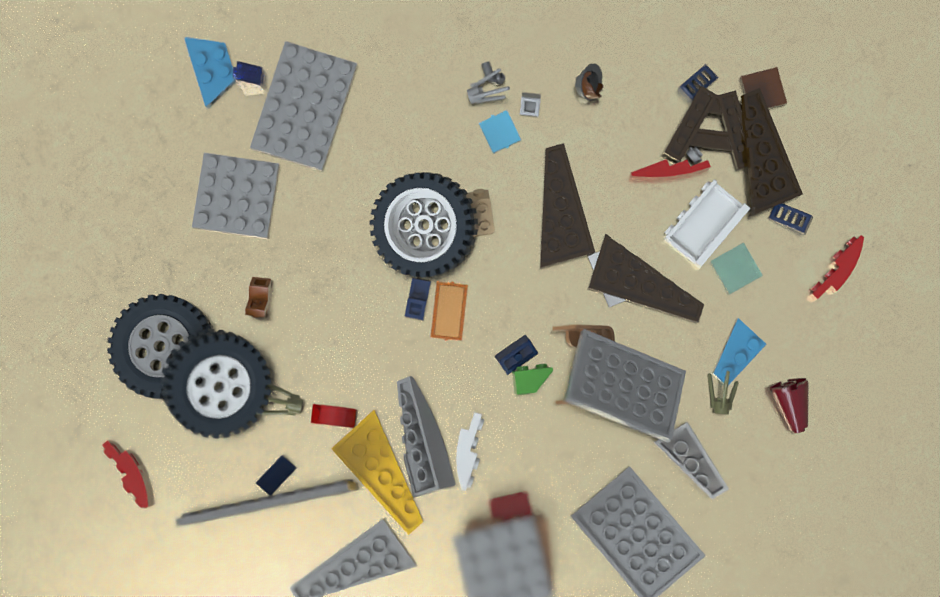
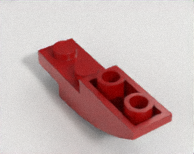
[809,235,864,301]
[102,440,152,509]

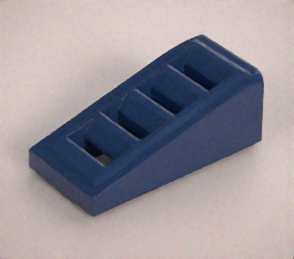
[678,64,719,103]
[769,203,813,235]

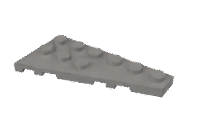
[288,519,417,597]

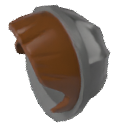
[574,63,604,101]

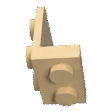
[466,189,495,236]

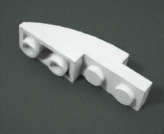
[456,412,484,491]

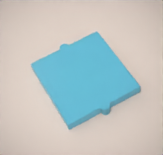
[479,110,521,153]

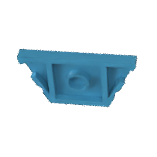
[184,37,237,107]

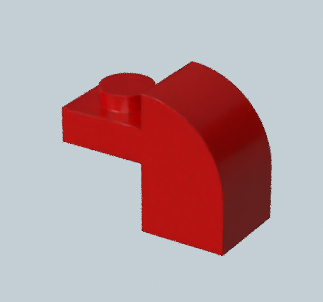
[311,404,356,428]

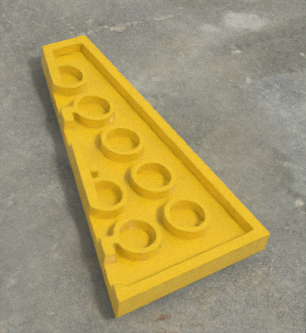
[331,410,423,535]

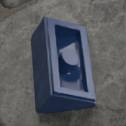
[494,335,539,375]
[255,455,297,496]

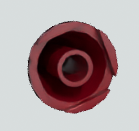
[770,378,809,433]

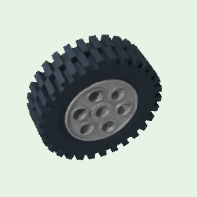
[107,294,213,399]

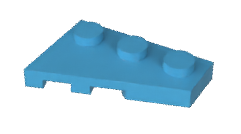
[713,318,766,386]

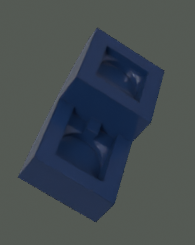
[405,277,431,320]

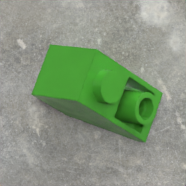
[512,364,553,395]

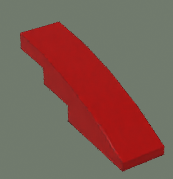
[629,159,711,180]

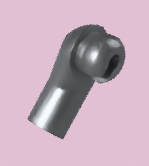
[481,61,505,85]

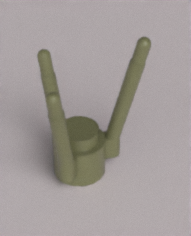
[708,371,739,415]
[256,384,303,416]

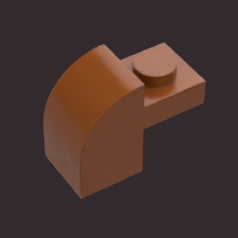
[245,277,271,318]

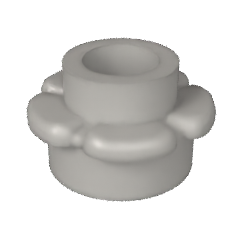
[686,146,703,164]

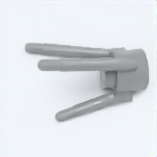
[467,68,510,104]

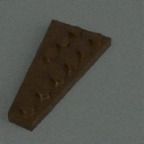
[741,88,803,215]
[540,143,595,269]
[588,234,704,323]

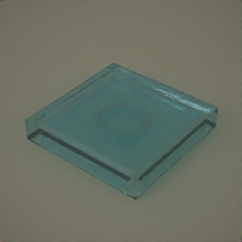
[710,242,763,295]

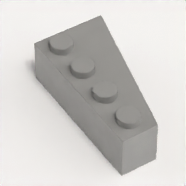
[654,421,729,499]

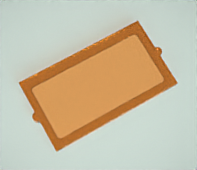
[430,281,468,341]

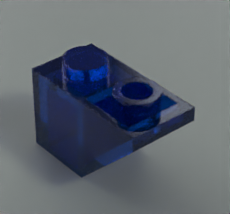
[233,61,265,90]

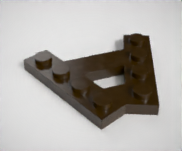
[663,86,747,169]

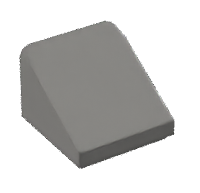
[520,92,541,117]

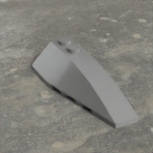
[397,376,456,497]

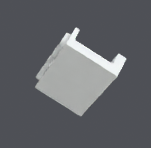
[664,179,750,268]

